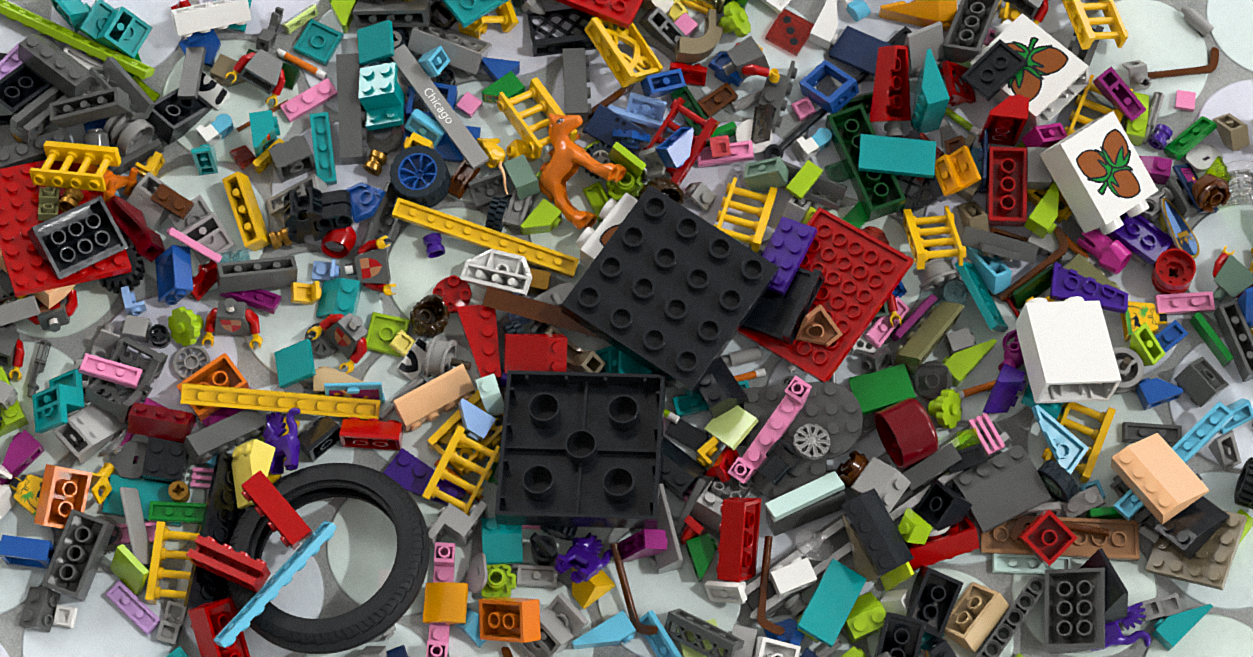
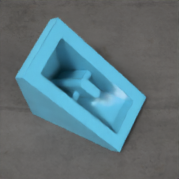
[455,607,487,648]

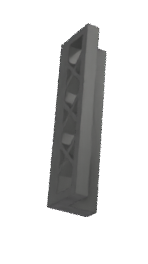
[89,57,155,120]
[779,161,848,211]
[664,608,744,657]

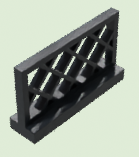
[527,8,596,57]
[896,129,947,214]

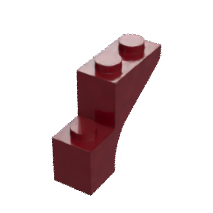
[105,194,165,262]

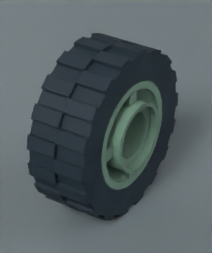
[1037,460,1079,503]

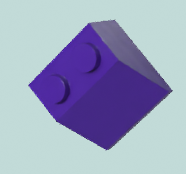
[982,363,1026,413]

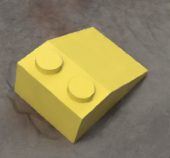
[231,439,275,509]

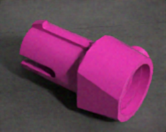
[1077,229,1132,275]

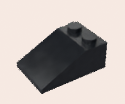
[145,88,212,145]
[1155,496,1230,560]
[906,565,964,638]
[874,612,926,657]

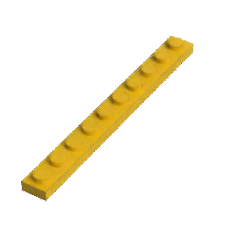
[392,197,579,278]
[180,383,380,419]

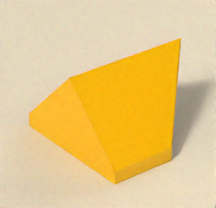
[572,567,616,609]

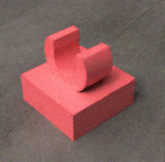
[710,135,731,158]

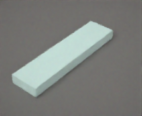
[765,471,845,521]
[992,554,1072,576]

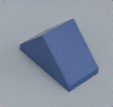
[482,57,520,82]

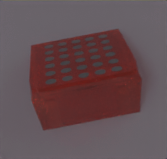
[229,145,256,170]

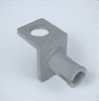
[1122,60,1152,92]
[91,322,120,360]

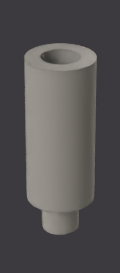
[1180,6,1214,37]
[722,346,762,367]

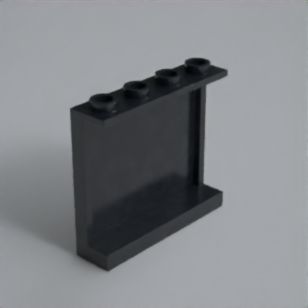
[741,249,825,345]

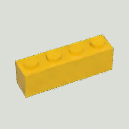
[222,171,272,252]

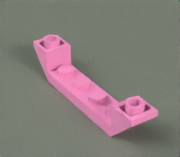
[727,375,812,484]
[426,542,455,657]

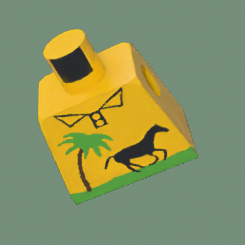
[1120,301,1167,342]
[9,474,43,517]

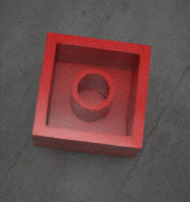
[1017,509,1078,566]

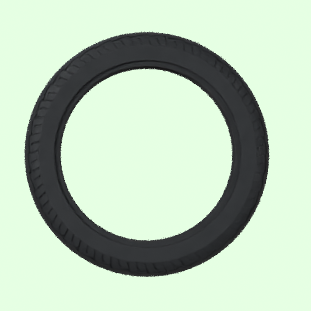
[227,463,430,654]

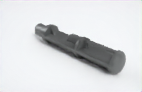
[27,340,52,398]

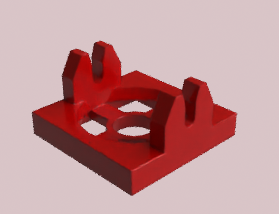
[940,60,976,106]

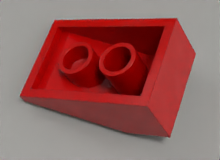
[504,334,567,373]

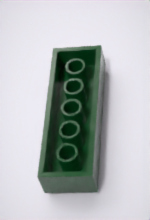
[825,104,906,221]

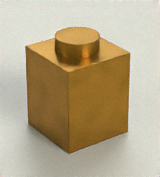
[528,268,551,295]

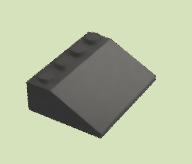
[952,444,1051,534]
[1044,568,1105,654]

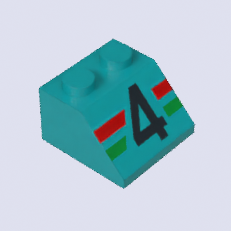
[249,110,280,158]

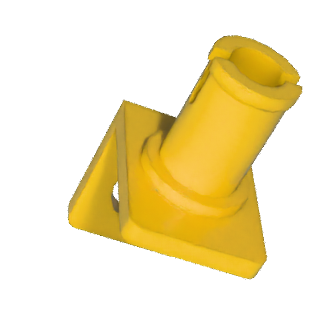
[90,462,115,504]

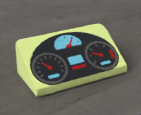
[281,4,318,35]

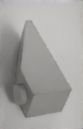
[267,174,329,216]

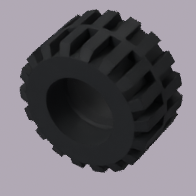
[98,242,145,294]
[1234,457,1253,509]

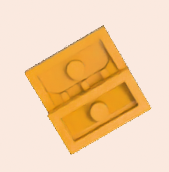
[935,146,981,196]
[423,582,469,625]

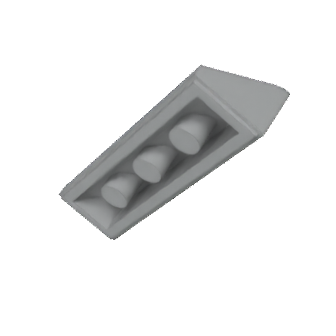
[119,487,152,567]

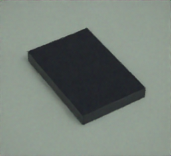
[961,39,1028,102]

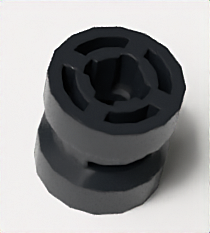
[436,67,456,86]
[149,324,171,349]

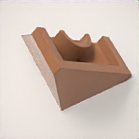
[795,304,843,346]

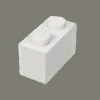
[769,557,817,598]

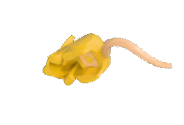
[476,138,508,194]

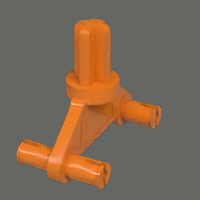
[87,164,139,203]

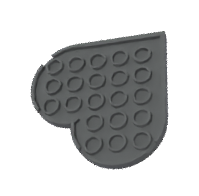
[743,381,863,499]

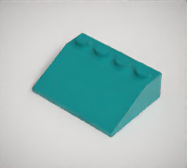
[911,48,950,135]

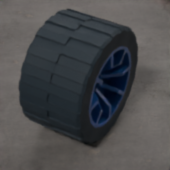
[390,145,451,208]

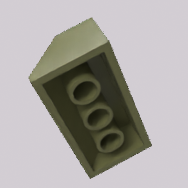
[894,301,965,376]

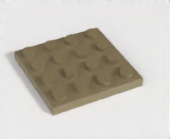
[1145,511,1247,590]

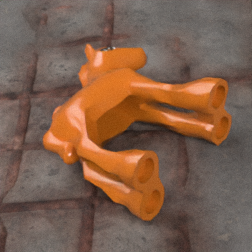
[538,113,627,229]

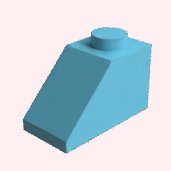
[417,45,451,77]

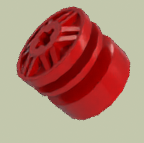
[1151,248,1196,295]

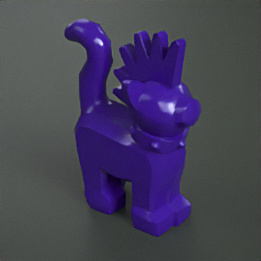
[262,407,301,475]
[554,532,622,584]
[1091,602,1151,652]

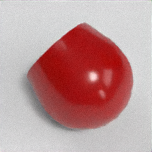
[321,226,356,259]

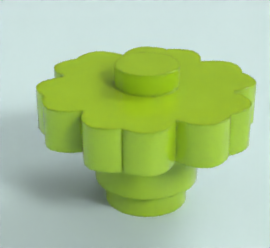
[718,0,751,38]
[606,172,644,202]
[168,306,204,347]
[928,389,962,429]
[481,564,516,598]

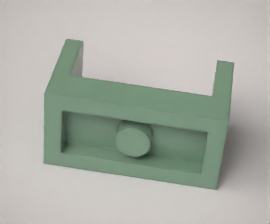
[503,154,540,200]
[744,156,789,192]

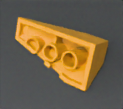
[879,0,957,31]

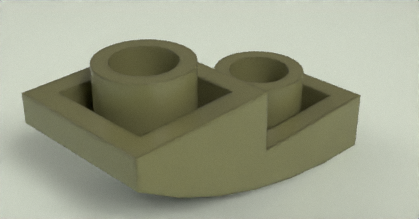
[38,186,60,221]

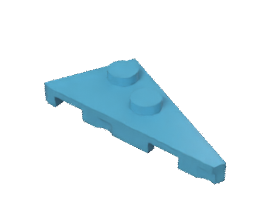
[1031,404,1089,474]

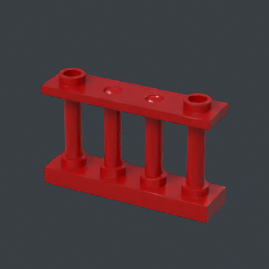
[640,97,720,186]

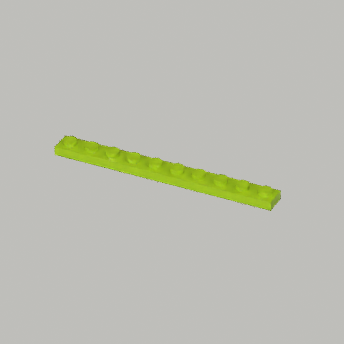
[0,0,155,79]

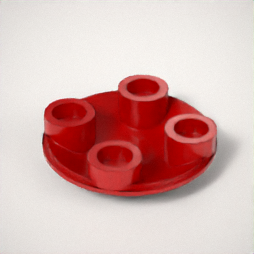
[433,275,471,313]

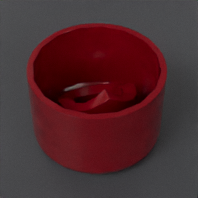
[874,398,939,469]

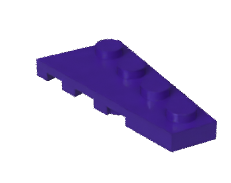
[1050,262,1129,314]
[383,448,466,506]

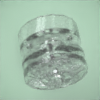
[1217,160,1253,205]

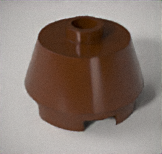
[1192,174,1231,212]
[836,450,869,488]

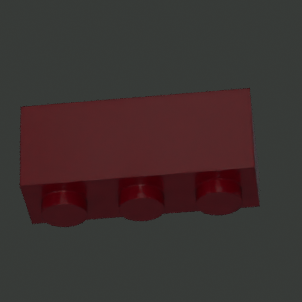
[128,402,197,443]

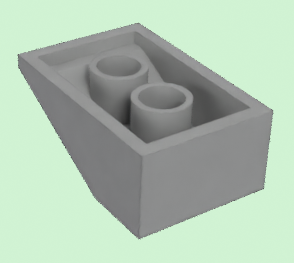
[904,21,944,77]

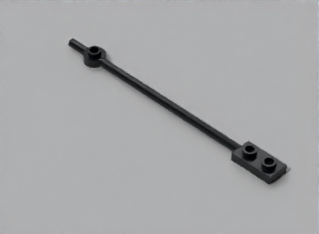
[761,26,912,161]

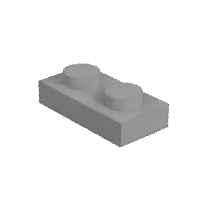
[504,188,533,229]
[1060,485,1105,518]
[517,565,558,588]

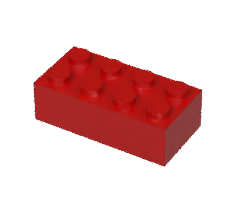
[986,146,1027,227]

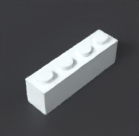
[171,0,252,37]

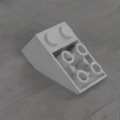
[126,172,176,232]
[53,403,128,465]
[690,476,755,533]

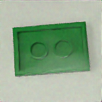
[848,363,916,415]

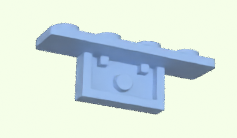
[607,92,681,134]

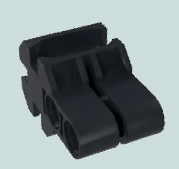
[283,187,352,244]

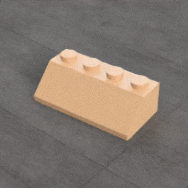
[394,364,475,432]

